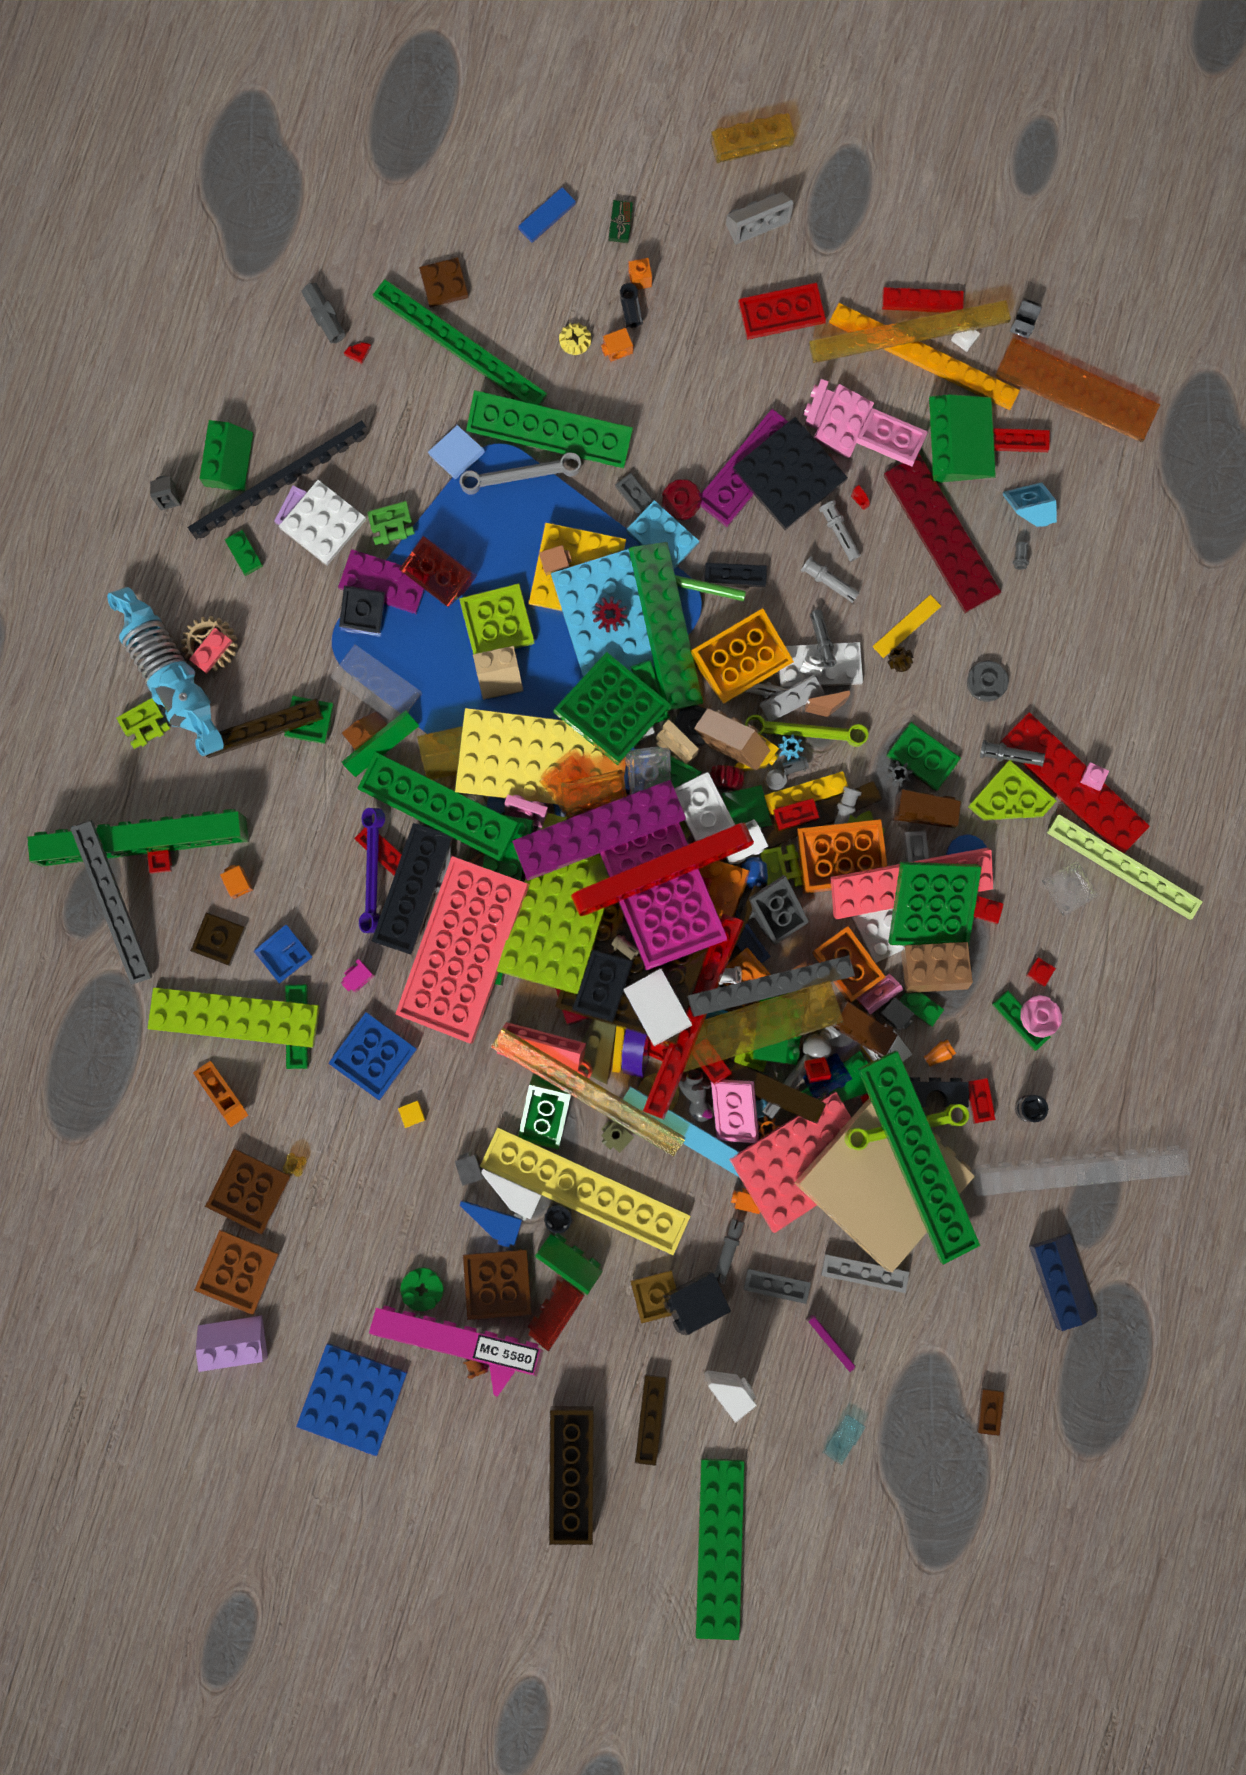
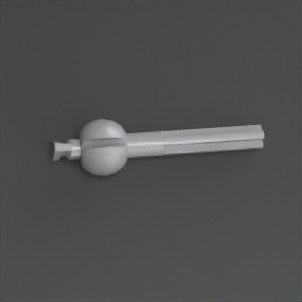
[762,1022,841,1119]

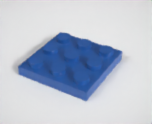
[328,1012,417,1101]

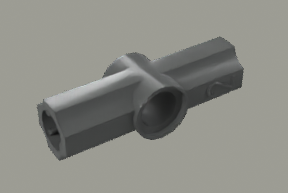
[301,283,346,344]

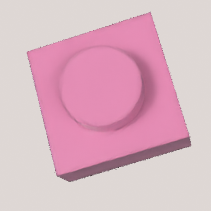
[1080,762,1109,791]

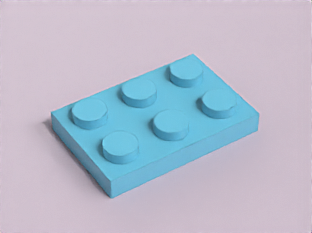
[626,500,699,570]

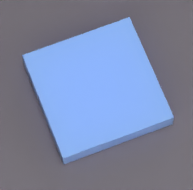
[428,425,485,479]

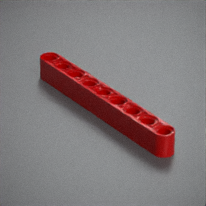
[571,823,754,916]

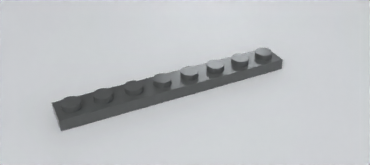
[70,820,152,985]
[688,956,855,1017]

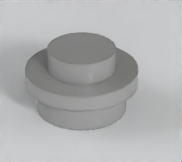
[766,769,787,790]

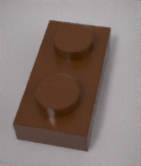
[977,1388,1004,1436]

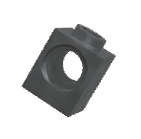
[455,1152,484,1186]

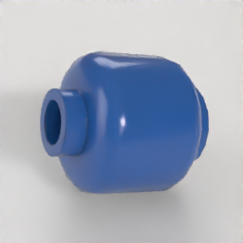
[741,857,768,889]

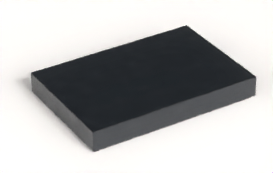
[572,949,634,1023]

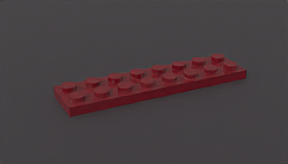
[883,454,1002,614]

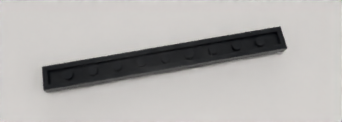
[188,420,369,540]

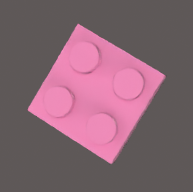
[505,795,548,828]

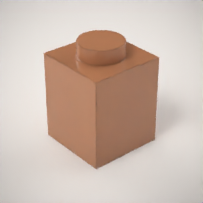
[539,545,572,576]

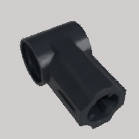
[620,283,643,328]

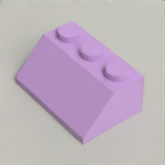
[196,1315,268,1372]

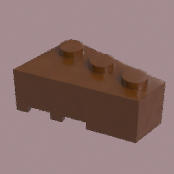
[893,789,961,828]
[828,1001,898,1057]

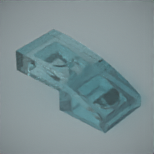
[822,1415,865,1465]

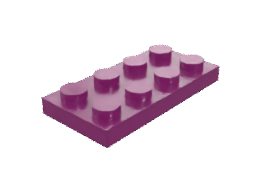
[338,549,430,614]

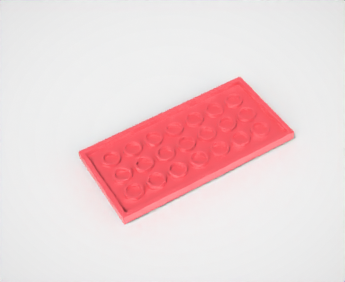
[395,856,530,1044]

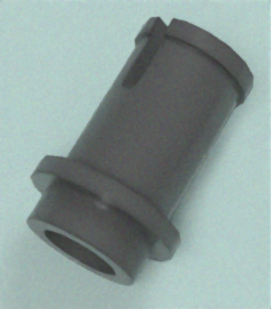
[1013,542,1029,570]
[782,756,809,775]

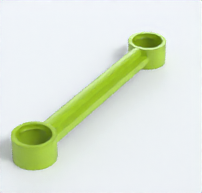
[744,715,869,747]
[844,1104,969,1150]

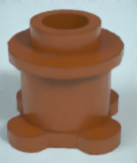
[463,1359,489,1379]

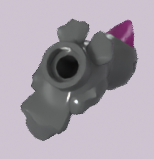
[679,1068,713,1122]

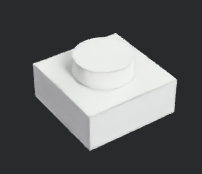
[951,322,980,352]

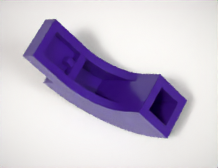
[622,1029,649,1078]

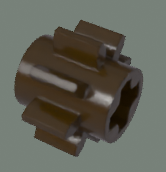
[887,647,914,672]

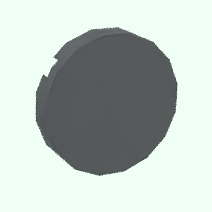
[967,661,1009,702]

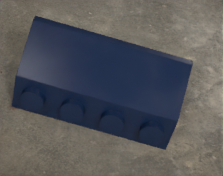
[1029,1233,1097,1331]

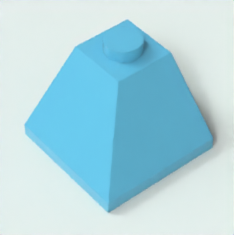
[1003,483,1057,527]

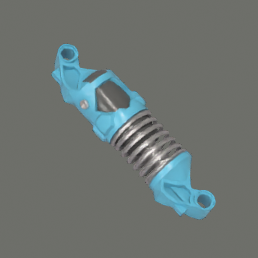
[107,587,223,756]

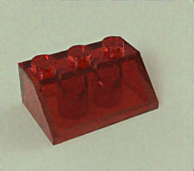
[399,536,477,607]
[527,1278,585,1352]

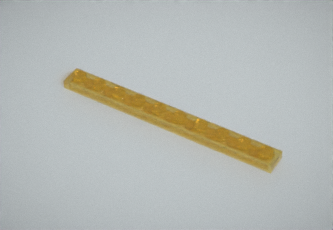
[809,300,1011,363]
[491,1028,685,1157]

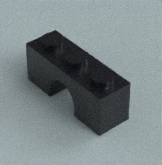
[909,1077,969,1108]

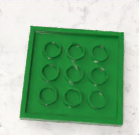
[553,652,671,765]
[888,862,982,947]

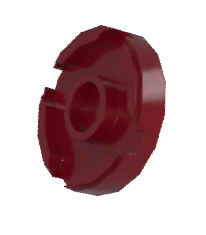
[662,479,702,520]

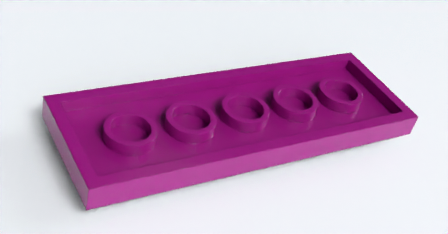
[700,409,788,528]

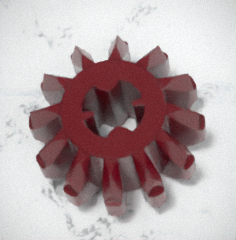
[592,596,628,633]
[710,765,744,791]

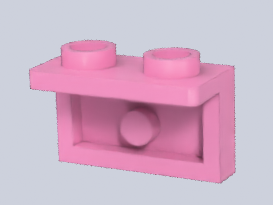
[804,379,834,429]

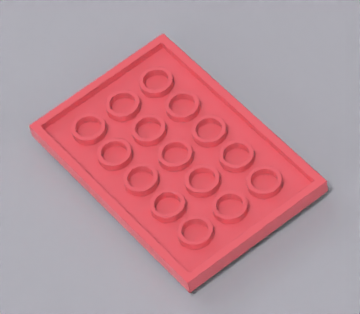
[729,1092,851,1233]

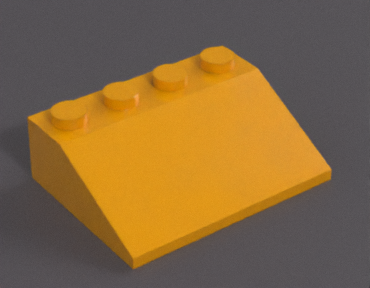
[690,608,794,704]

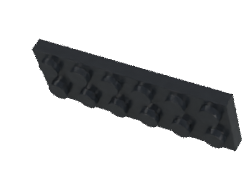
[372,823,453,955]

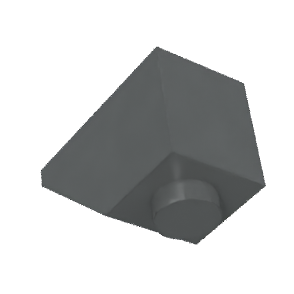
[150,476,181,511]

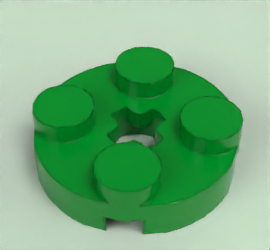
[400,1267,444,1312]

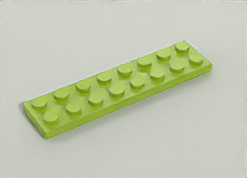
[147,988,320,1048]

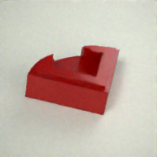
[344,342,371,364]
[851,485,870,510]

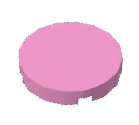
[1021,995,1062,1038]

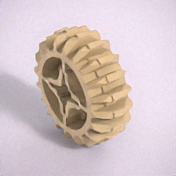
[181,616,238,671]

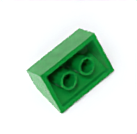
[199,420,254,492]
[753,997,805,1065]
[535,1232,603,1295]

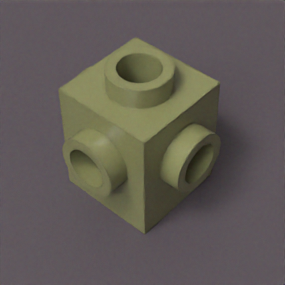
[601,1120,634,1153]

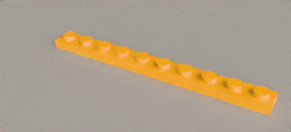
[829,303,1020,410]

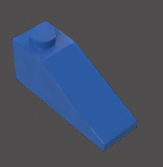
[460,1200,522,1247]

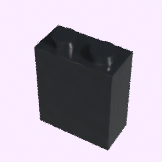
[663,1272,731,1335]

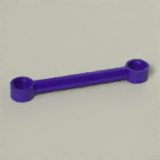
[359,808,385,933]

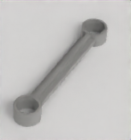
[460,453,581,494]

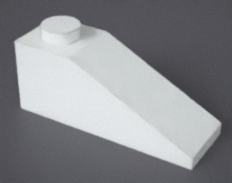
[481,1169,542,1221]

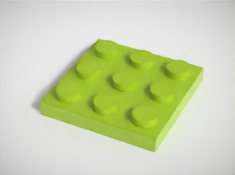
[459,584,535,654]

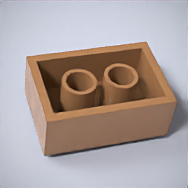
[694,708,770,770]
[901,942,973,993]

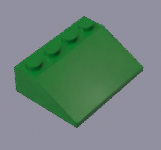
[929,395,996,483]

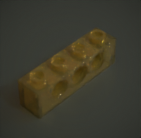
[710,113,795,164]

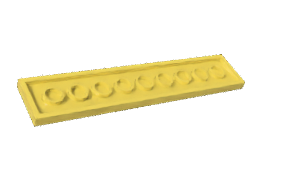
[480,1128,691,1255]

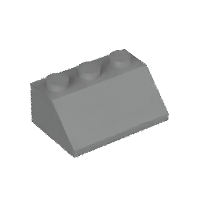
[726,192,794,245]

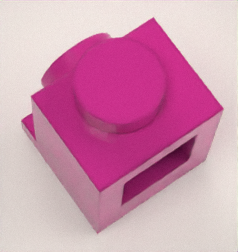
[341,959,375,993]

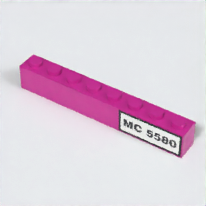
[369,1305,543,1376]

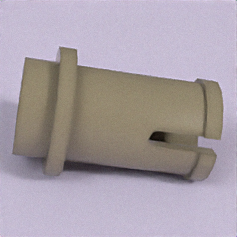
[612,935,639,960]

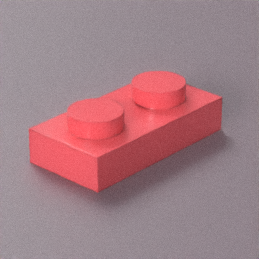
[189,628,233,674]

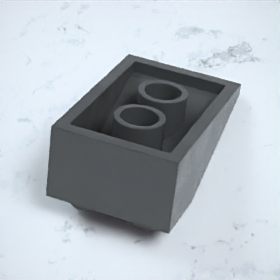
[749,875,809,945]

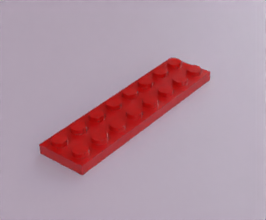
[1000,712,1150,853]

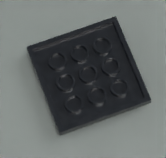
[732,417,848,530]

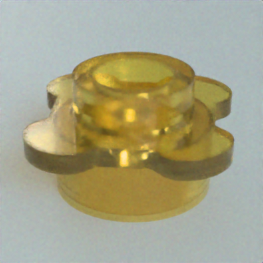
[283,1153,307,1177]

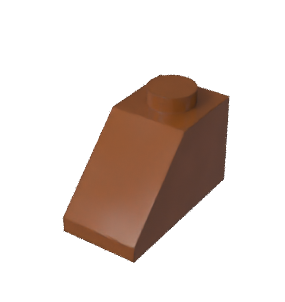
[342,711,387,750]

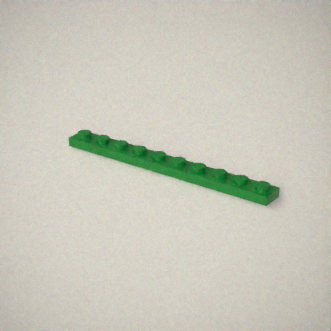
[373,279,547,405]

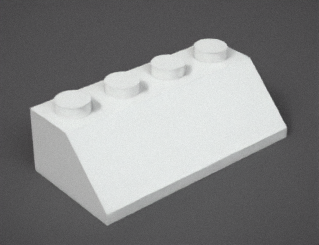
[704,1370,757,1422]

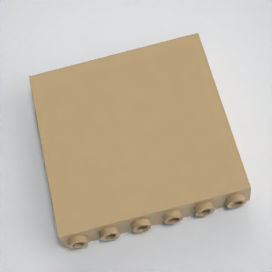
[794,1098,975,1272]

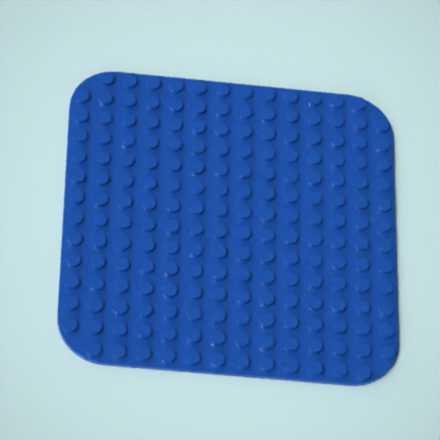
[332,444,702,805]

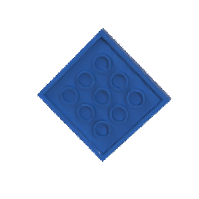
[296,1343,408,1456]

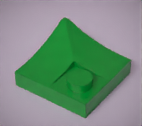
[722,785,772,829]

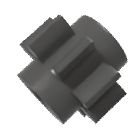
[887,761,913,787]

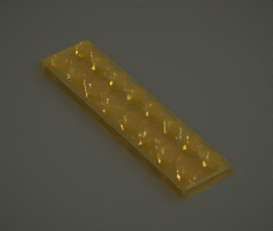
[684,980,843,1072]

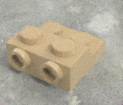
[656,720,699,765]

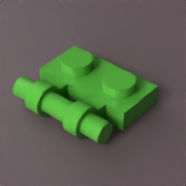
[367,501,415,545]

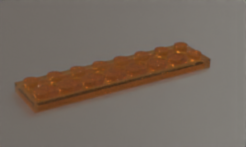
[995,338,1161,442]

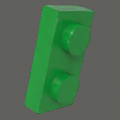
[224,530,263,576]
[899,992,944,1027]

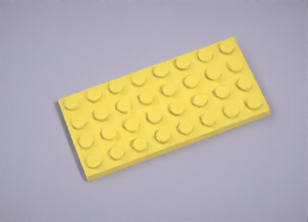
[455,708,627,809]

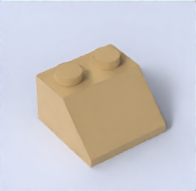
[473,646,523,700]

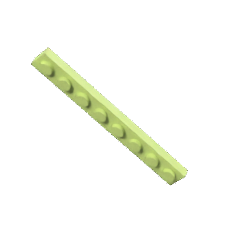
[1047,815,1203,920]

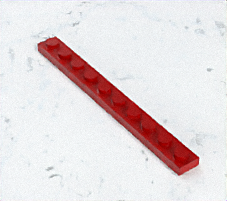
[643,914,744,1120]

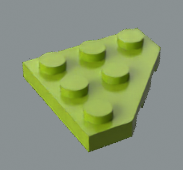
[968,760,1057,820]

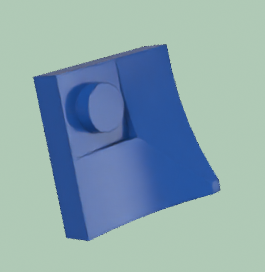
[254,925,313,984]

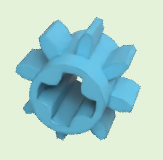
[777,734,804,761]

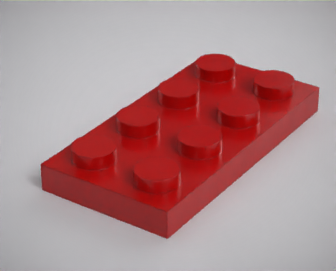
[738,283,826,340]

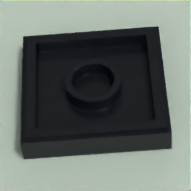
[339,585,386,634]

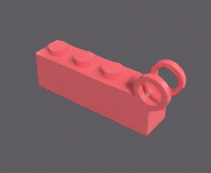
[497,1022,593,1089]

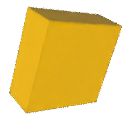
[398,1101,426,1128]

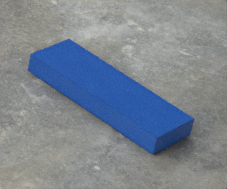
[518,188,576,243]

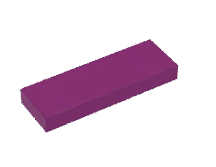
[806,1315,856,1372]

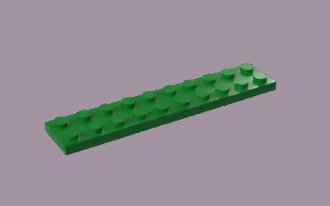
[857,1051,981,1265]

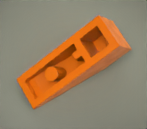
[193,1061,248,1127]

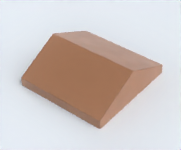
[804,691,850,717]

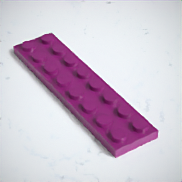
[512,780,686,881]

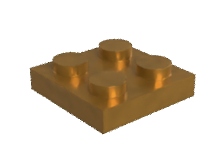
[630,1270,676,1324]

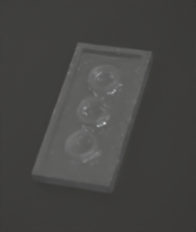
[330,645,422,721]

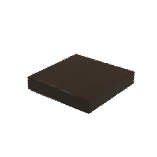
[190,912,246,966]

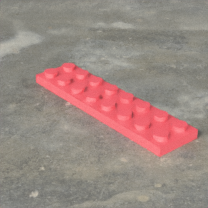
[831,848,993,919]

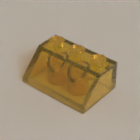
[417,726,463,780]

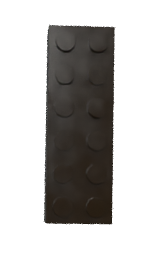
[549,1406,594,1545]

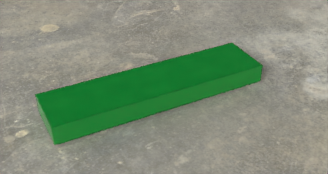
[342,710,419,777]
[285,984,308,1069]

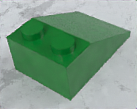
[518,1073,573,1149]

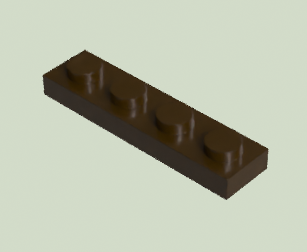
[635,1374,666,1466]

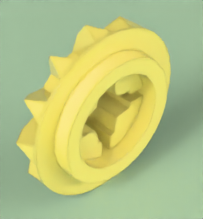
[559,322,591,355]

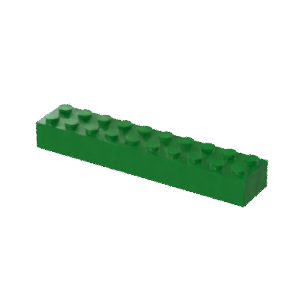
[27,809,249,867]

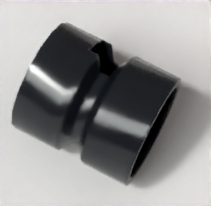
[1015,1095,1049,1123]
[544,1204,573,1233]

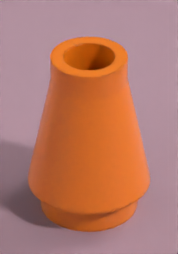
[923,1039,956,1067]

